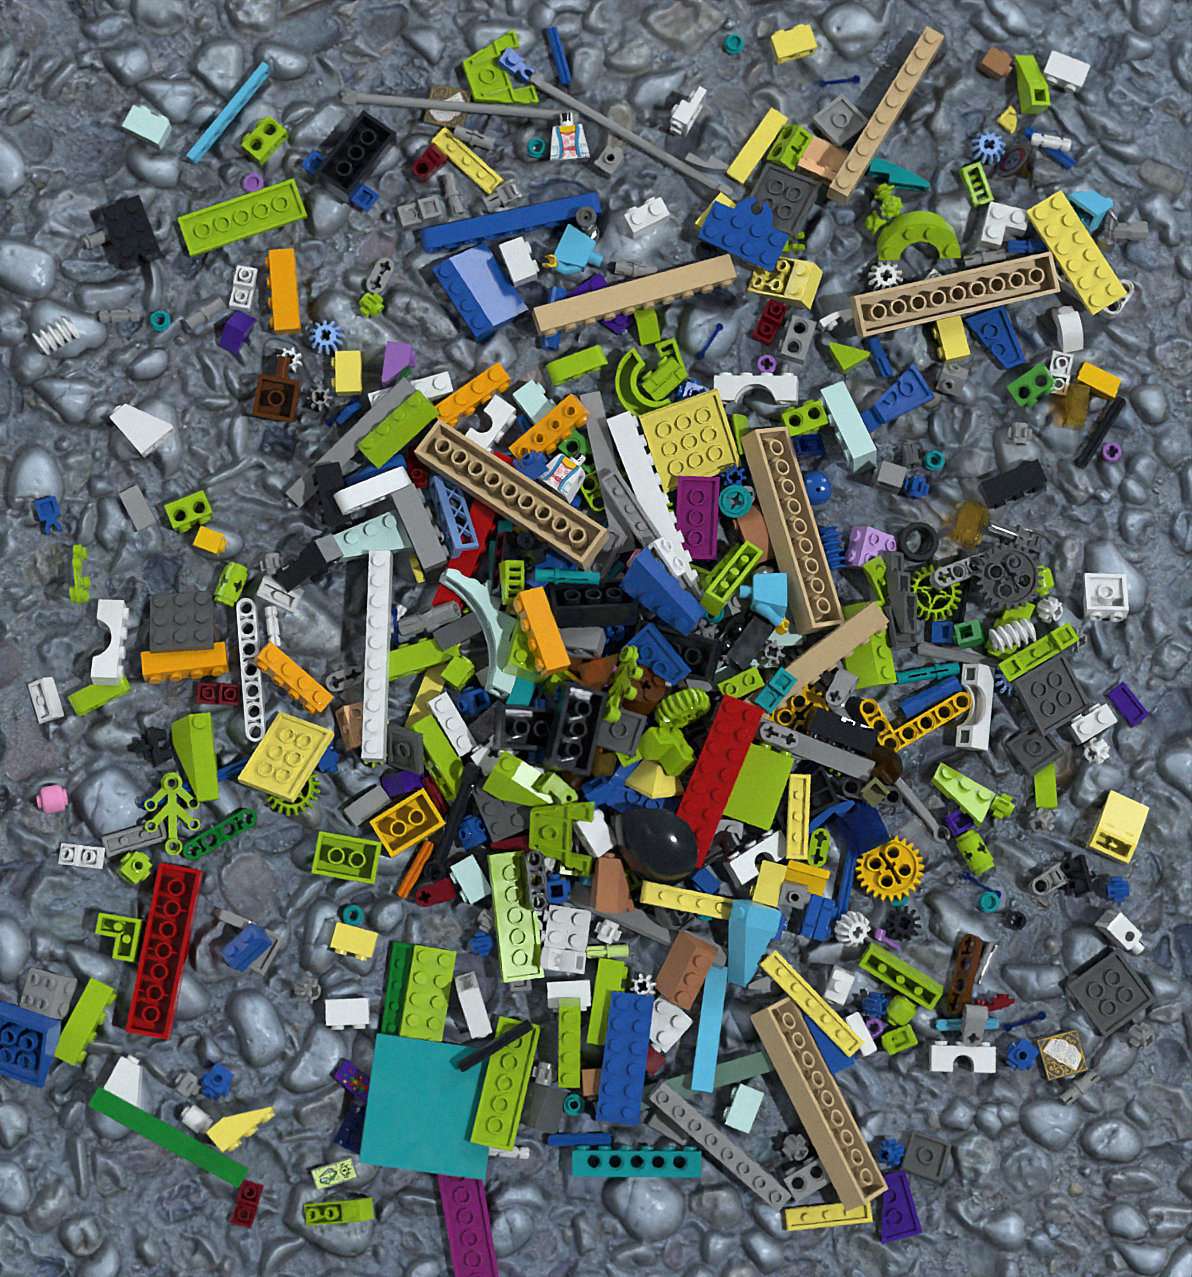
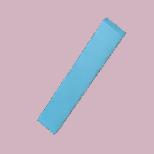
[186,62,270,165]
[691,966,728,1094]

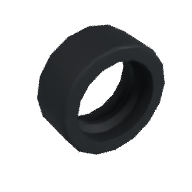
[898,522,939,563]

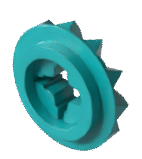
[719,485,752,518]

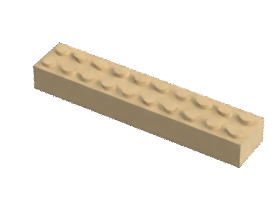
[849,251,1060,338]
[414,419,610,571]
[741,426,845,635]
[750,996,888,1211]

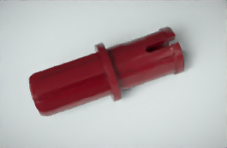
[421,775,451,816]

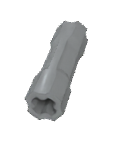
[1086,221,1148,241]

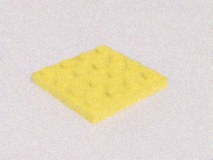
[638,388,742,493]

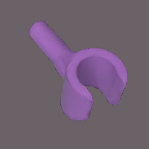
[873,928,900,950]

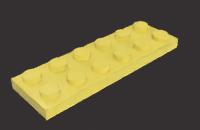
[1025,190,1128,317]

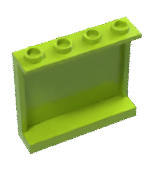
[723,742,795,831]

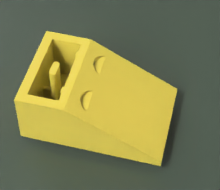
[747,257,823,310]
[1086,790,1149,865]
[206,1106,277,1152]

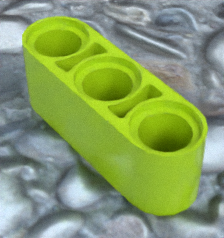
[545,345,609,386]
[68,674,132,717]

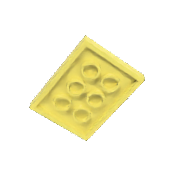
[238,711,335,803]

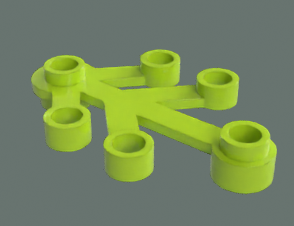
[69,544,91,605]
[602,645,643,723]
[144,772,200,855]

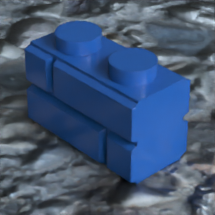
[798,894,838,942]
[221,923,273,972]

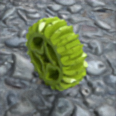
[910,565,961,622]
[654,687,711,728]
[264,773,321,816]

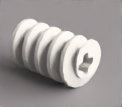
[32,316,80,355]
[988,618,1036,653]

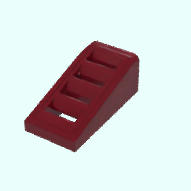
[490,834,532,851]

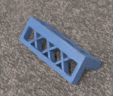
[428,475,479,559]

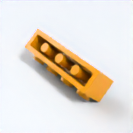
[265,248,301,335]
[435,362,511,428]
[509,394,591,461]
[513,586,571,677]
[141,641,229,684]
[252,641,334,716]

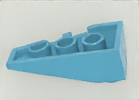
[728,900,782,988]

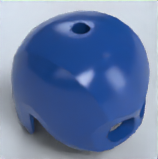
[803,471,832,506]

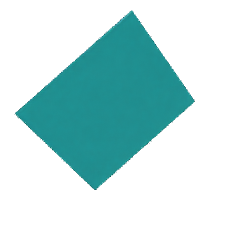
[359,1033,490,1180]

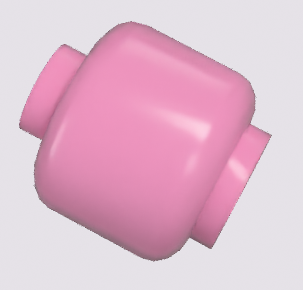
[36,785,68,814]

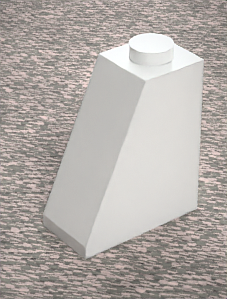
[110,404,176,458]
[454,971,492,1038]
[104,1055,143,1108]

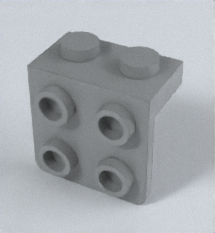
[19,968,78,1021]

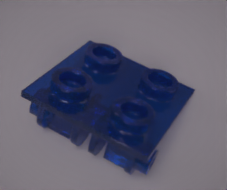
[835,805,892,858]
[333,1103,366,1155]

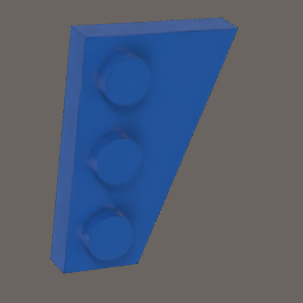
[964,305,1026,370]
[872,363,935,424]
[620,622,692,686]
[605,786,682,814]

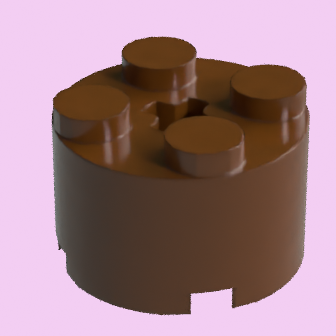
[621,665,666,715]

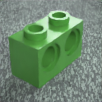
[1007,363,1058,408]
[558,429,596,475]

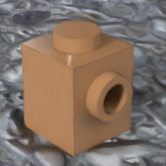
[979,46,1013,82]
[580,1069,602,1101]

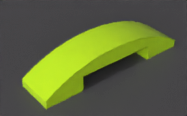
[998,622,1080,683]

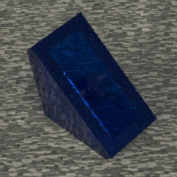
[791,434,826,462]

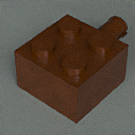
[252,355,303,423]

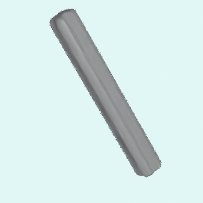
[917,643,999,670]

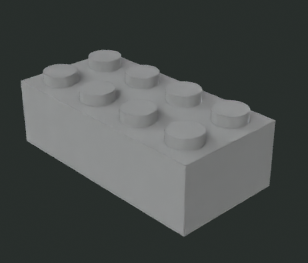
[391,483,450,575]

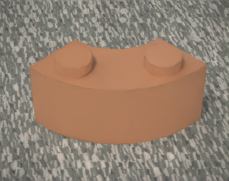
[732,503,775,563]

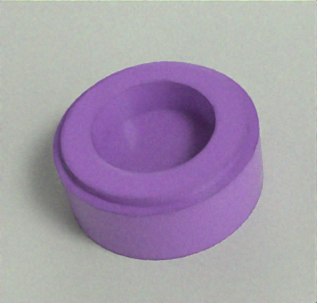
[243,173,264,193]

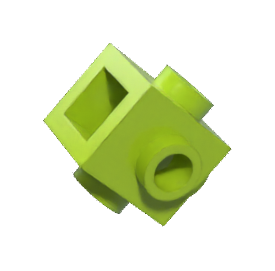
[116,851,152,886]

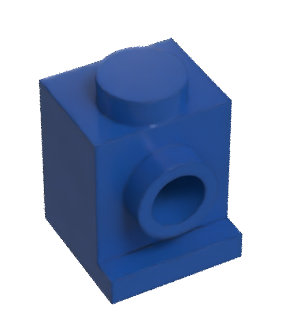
[512,449,548,481]
[318,741,340,774]
[581,774,617,811]
[690,868,721,895]

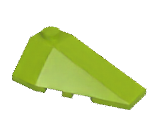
[171,712,220,802]
[482,750,558,807]

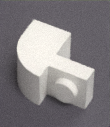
[1052,305,1083,353]
[540,947,587,974]

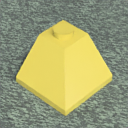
[624,759,684,799]

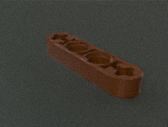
[946,934,982,1016]

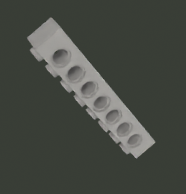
[647,1079,792,1212]

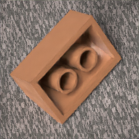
[654,930,719,1011]

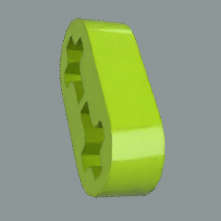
[807,828,830,868]

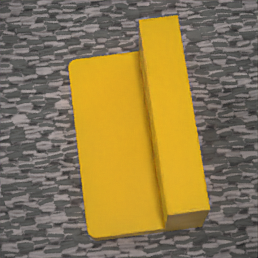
[1074,362,1121,402]
[784,860,830,896]

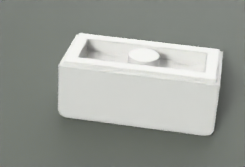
[256,574,304,613]
[28,677,64,724]
[842,1012,877,1060]

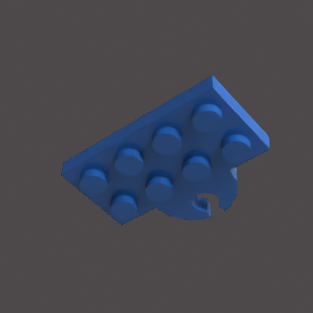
[697,198,789,273]

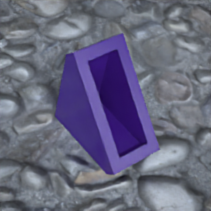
[219,310,257,355]
[382,771,426,798]
[942,809,975,838]

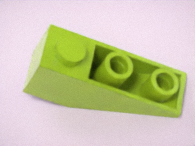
[1014,55,1051,114]
[304,1197,374,1226]

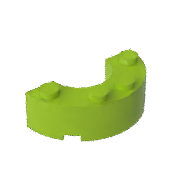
[876,211,961,261]
[615,348,672,424]

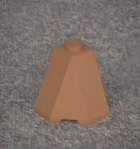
[589,851,634,913]

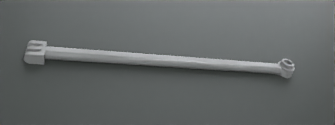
[527,72,733,200]
[342,90,579,125]
[783,647,950,843]

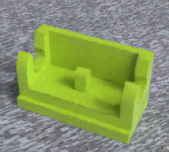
[862,555,889,607]

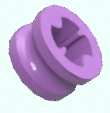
[757,355,776,373]
[1101,442,1121,463]

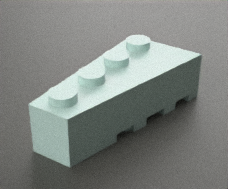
[818,381,877,476]
[333,509,414,563]

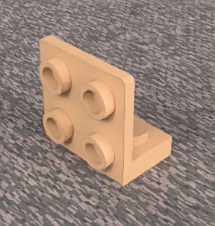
[796,136,849,187]
[335,702,389,752]

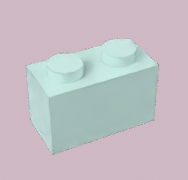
[122,105,172,150]
[512,380,557,426]
[449,855,492,905]
[722,1083,764,1134]

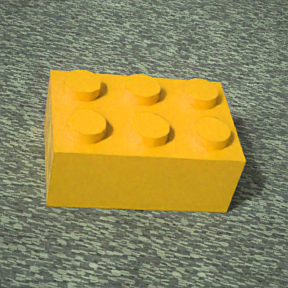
[369,788,446,859]

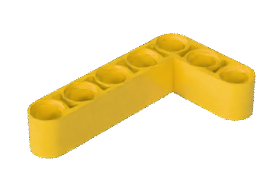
[858,692,972,752]

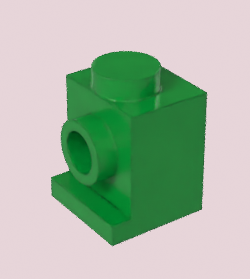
[952,619,987,650]

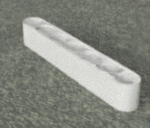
[236,598,267,743]

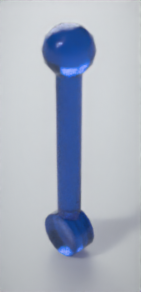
[818,75,861,87]
[696,323,723,360]
[325,395,359,426]
[391,607,401,649]
[962,872,1001,898]
[1004,1011,1046,1032]

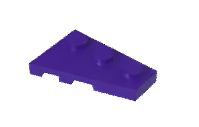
[566,273,635,335]
[881,1171,923,1244]

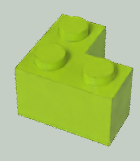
[638,727,698,777]
[95,913,145,963]

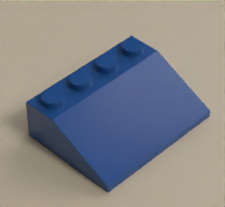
[432,242,529,342]
[0,1001,61,1088]

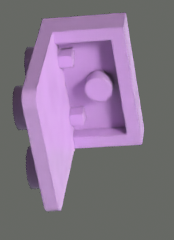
[844,526,899,569]

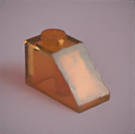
[578,653,620,691]

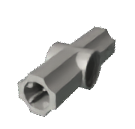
[398,600,461,637]

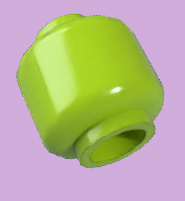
[1024,565,1054,597]
[885,994,917,1026]

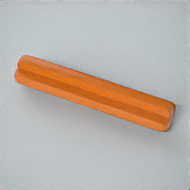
[397,840,435,899]

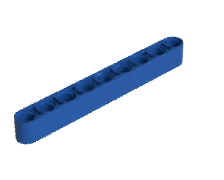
[420,193,602,253]

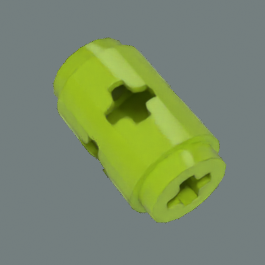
[214,562,248,608]
[955,829,995,876]

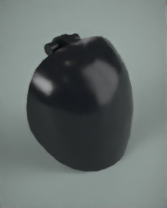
[614,808,698,884]

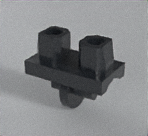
[509,531,549,565]
[680,719,708,745]
[135,727,173,768]
[1062,854,1096,898]

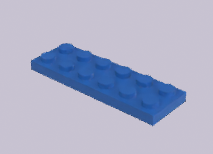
[595,991,654,1126]

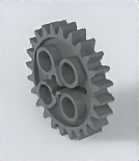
[975,542,1044,610]

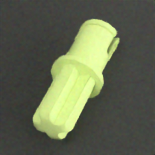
[586,943,629,959]

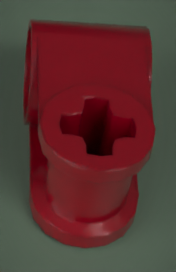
[413,143,450,183]
[415,877,457,908]

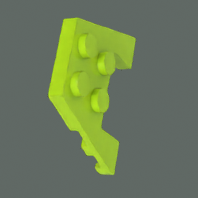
[462,29,539,105]
[529,802,595,877]

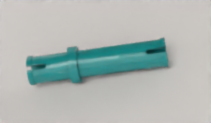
[535,568,600,585]
[896,661,960,685]

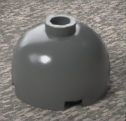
[654,888,695,930]

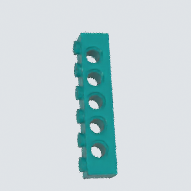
[572,1146,701,1178]

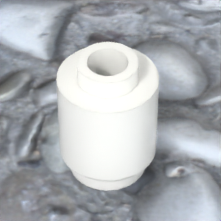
[181,1105,214,1135]

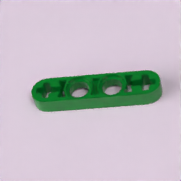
[183,809,258,861]

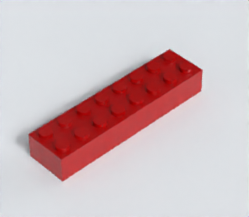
[676,694,765,869]
[125,863,204,1039]

